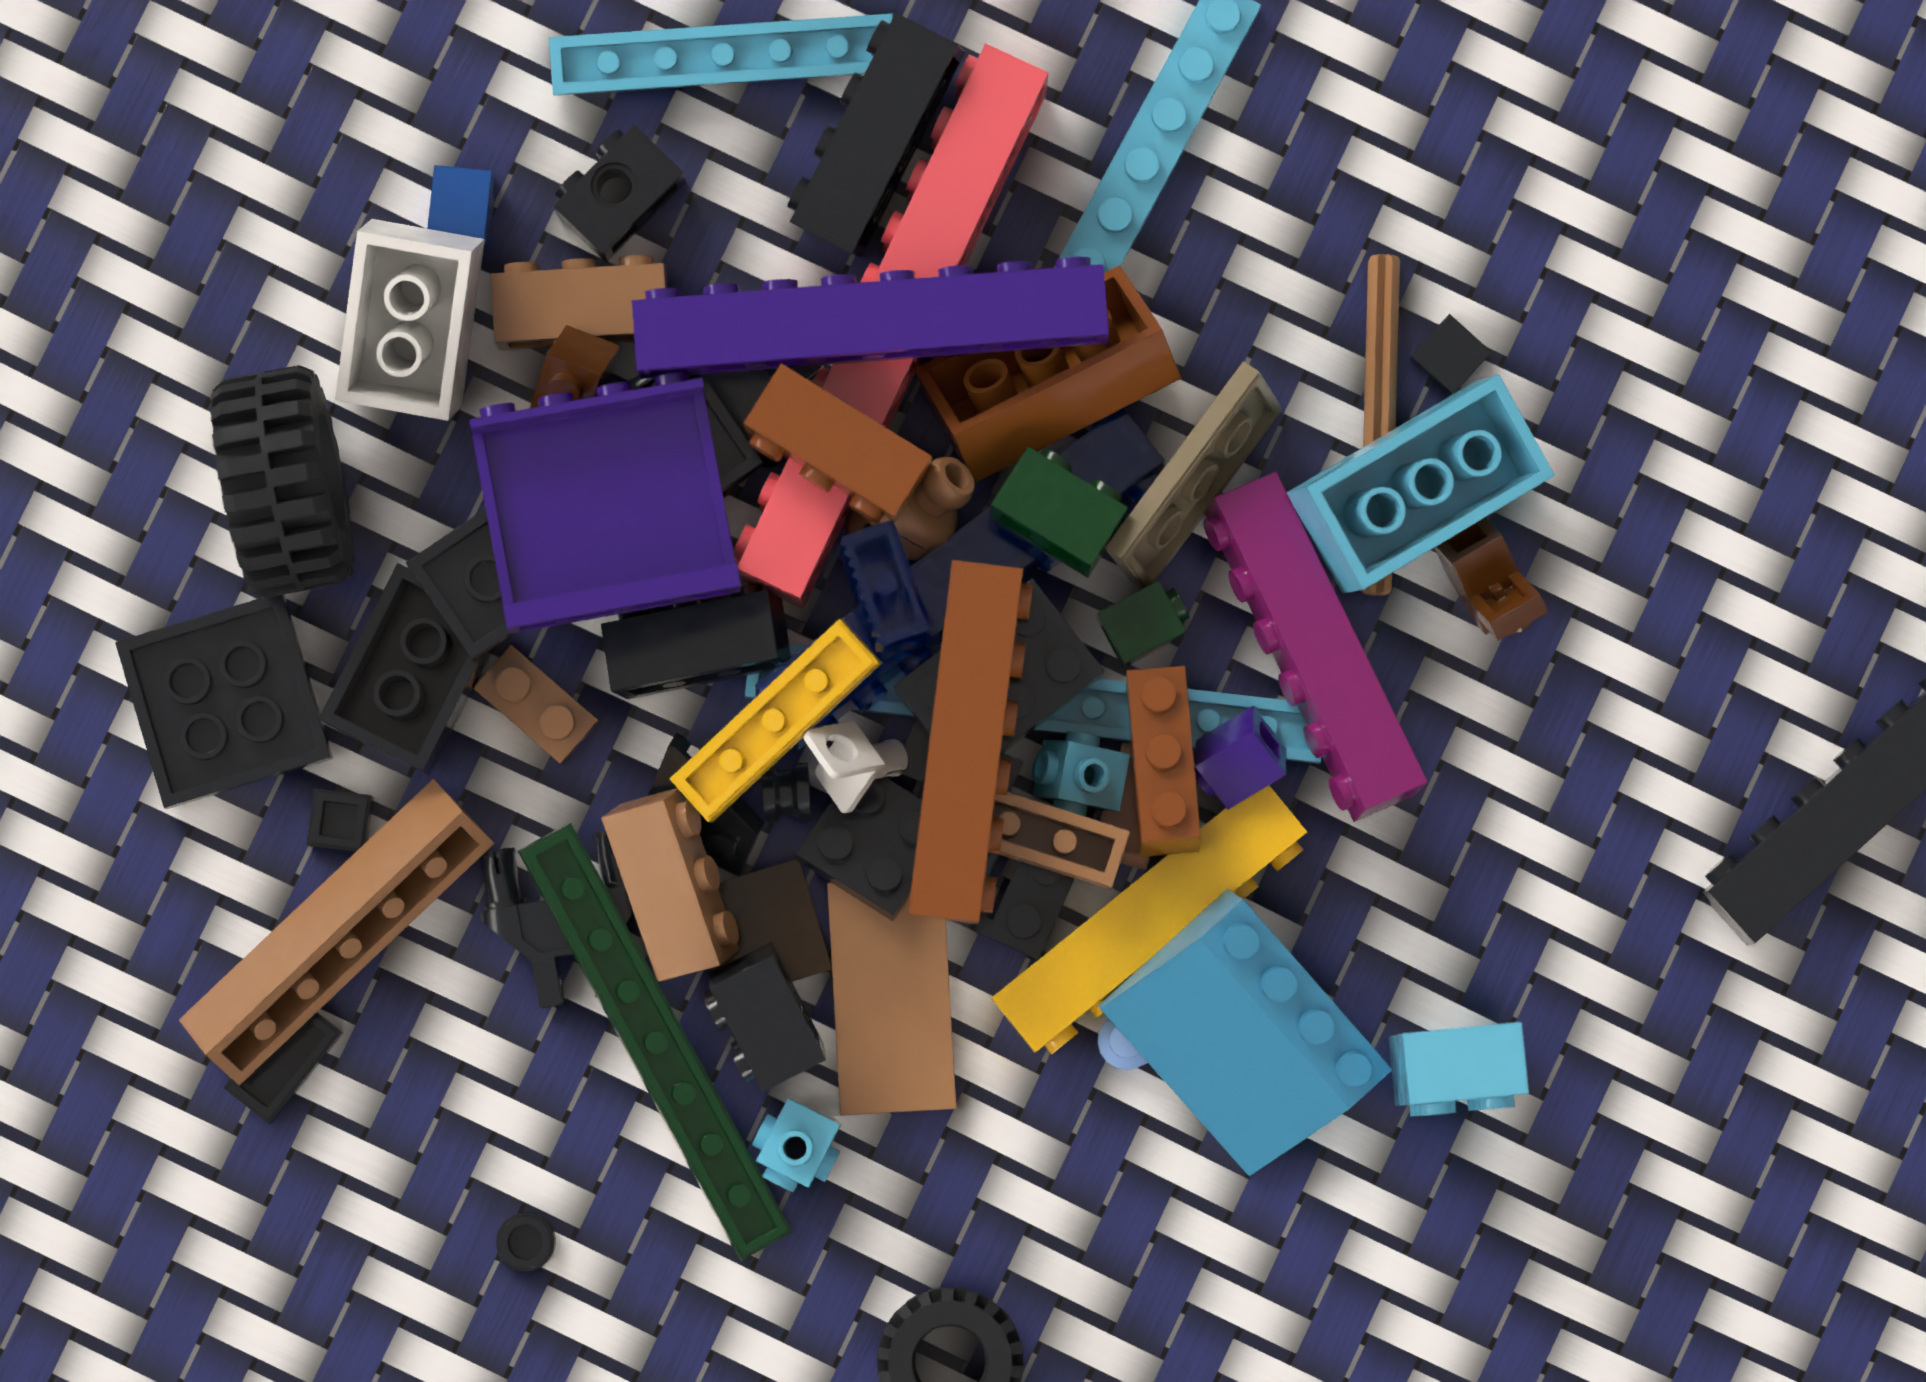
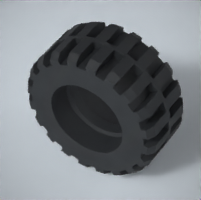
[210,365,354,598]

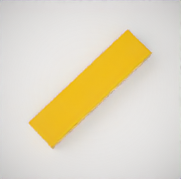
[670,619,882,822]

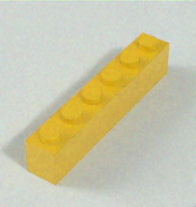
[991,785,1307,1055]

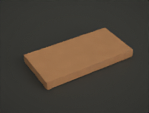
[827,883,957,1116]

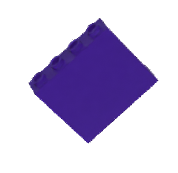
[469,372,741,634]

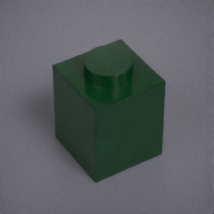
[1096,580,1189,669]

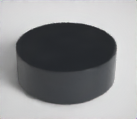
[496,1213,556,1271]

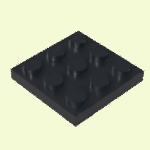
[115,594,333,809]

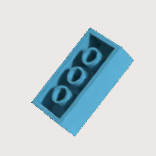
[1286,374,1555,594]

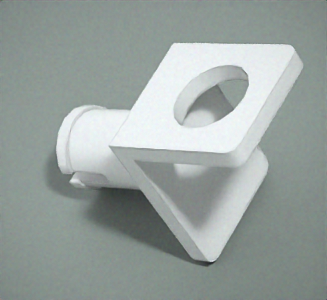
[803,720,908,813]

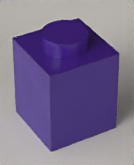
[1194,706,1286,809]

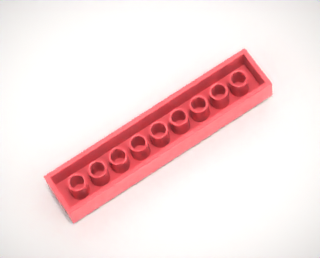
[733,43,1049,609]

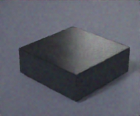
[1409,314,1492,396]
[306,788,374,852]

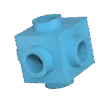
[1032,731,1130,817]
[752,1098,841,1192]

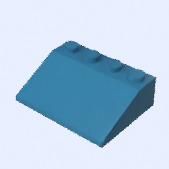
[1098,889,1393,1176]

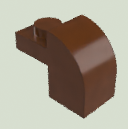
[1434,517,1548,641]

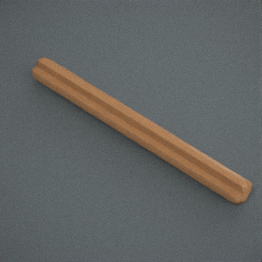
[1360,254,1400,596]

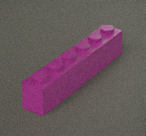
[1203,472,1428,822]

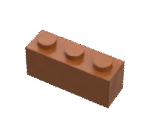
[743,364,932,524]
[1126,666,1201,857]

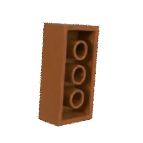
[914,265,1181,483]

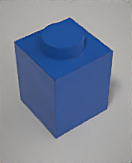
[427,165,497,249]

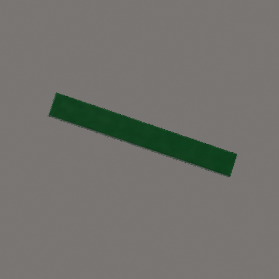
[518,823,792,1261]

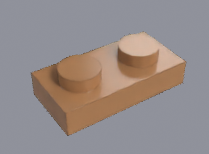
[473,645,599,765]

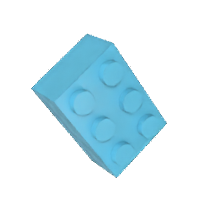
[1388,1022,1529,1116]

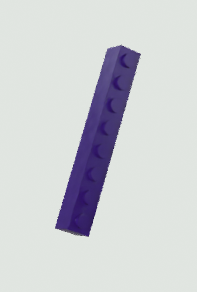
[632,256,1109,379]

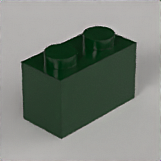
[989,447,1128,578]

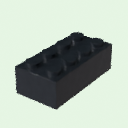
[787,13,965,258]

